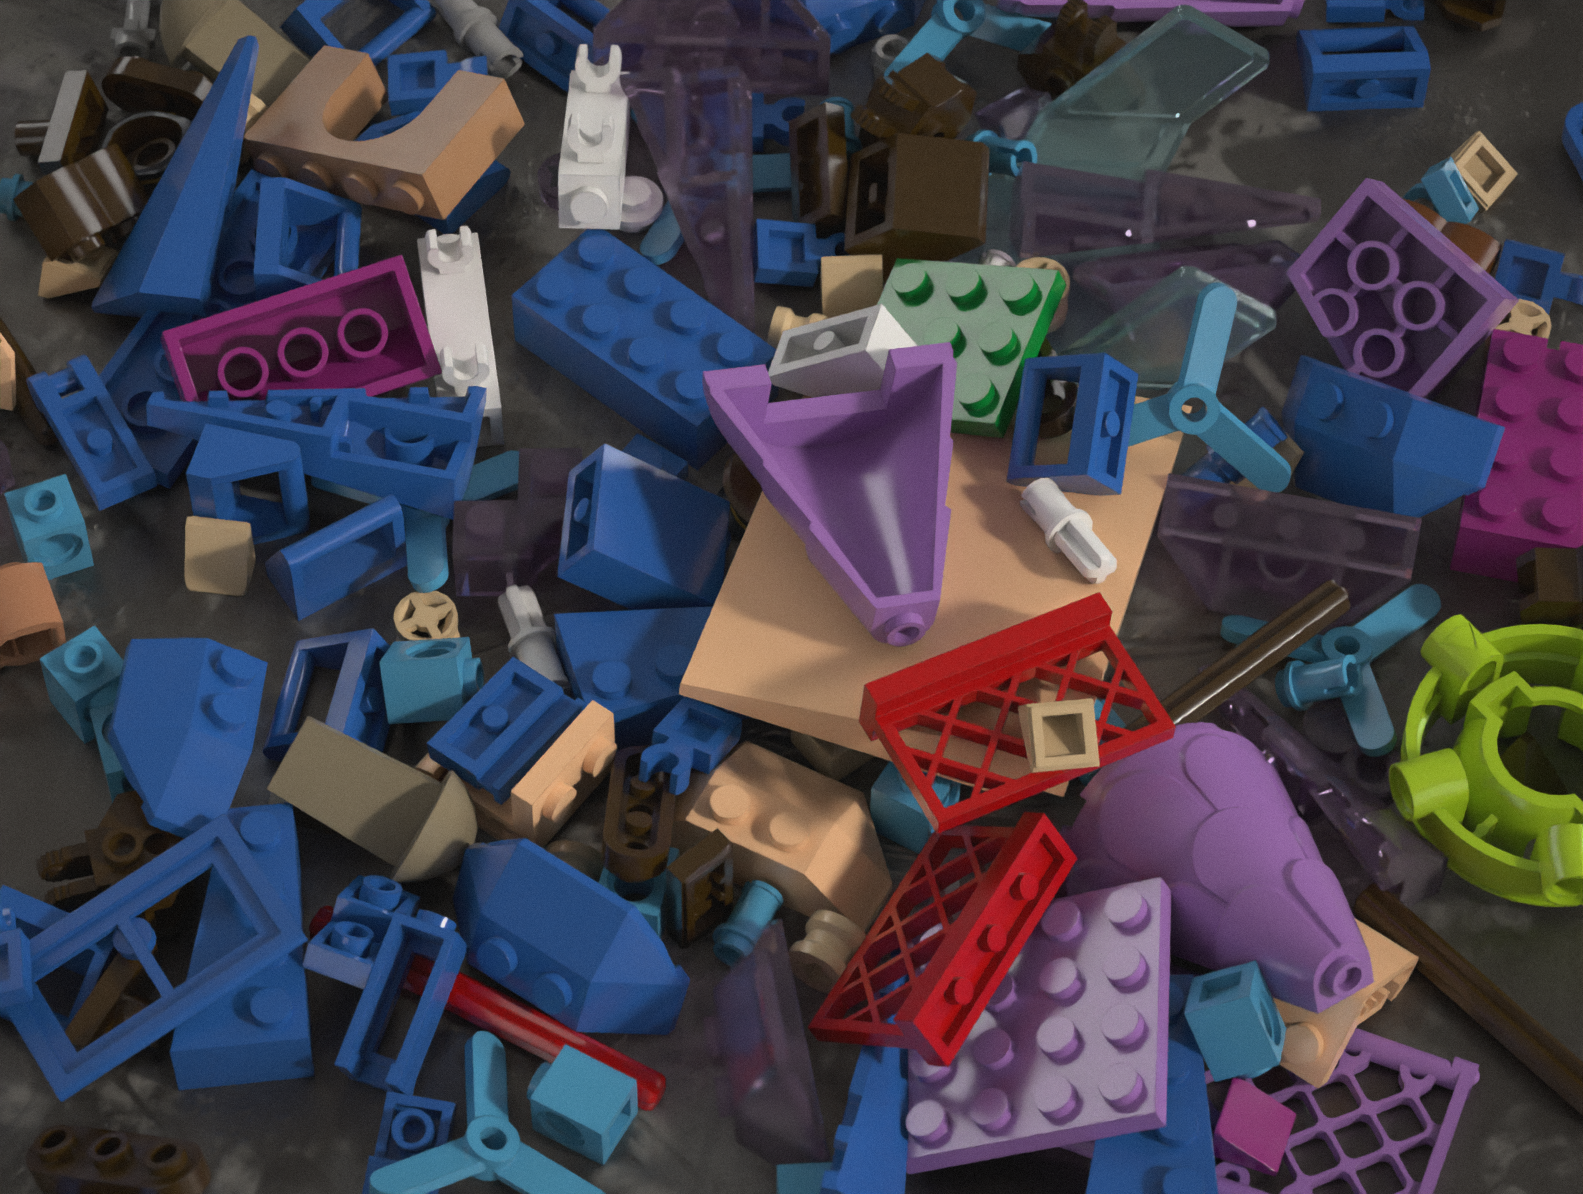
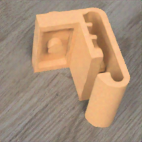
[414,700,617,848]
[1273,918,1419,1088]

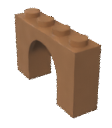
[243,45,525,220]

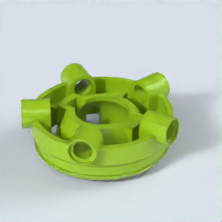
[1389,614,1583,907]

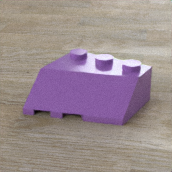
[1286,178,1519,400]

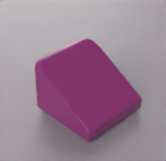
[1213,1077,1296,1177]

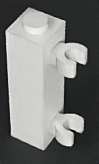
[558,44,630,229]
[417,226,504,447]

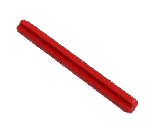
[308,906,666,1111]

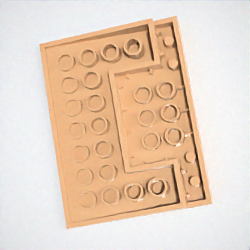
[679,385,1192,797]

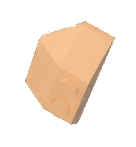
[670,741,892,934]

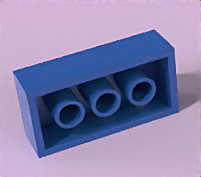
[512,229,779,471]

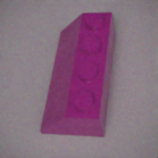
[161,255,442,442]

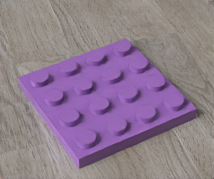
[906,877,1171,1174]

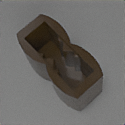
[13,144,150,263]

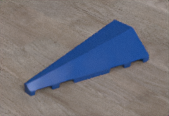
[92,35,259,318]
[146,386,487,520]
[820,947,909,1194]

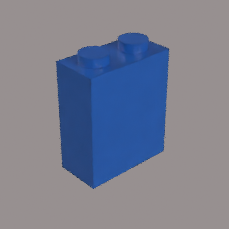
[557,443,731,610]

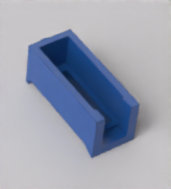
[334,910,470,1095]

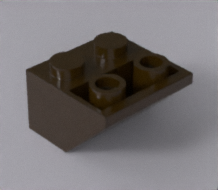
[844,133,990,283]

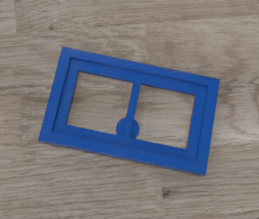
[4,813,308,1102]

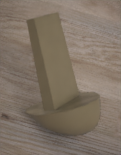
[159,0,310,108]
[267,716,478,883]

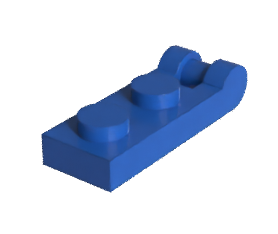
[26,354,157,511]

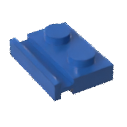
[427,657,586,805]

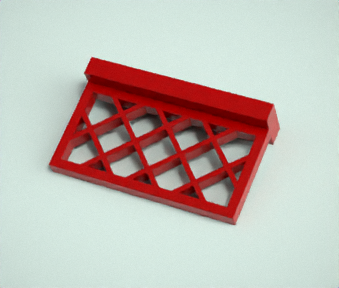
[859,592,1176,834]
[807,812,1078,1067]

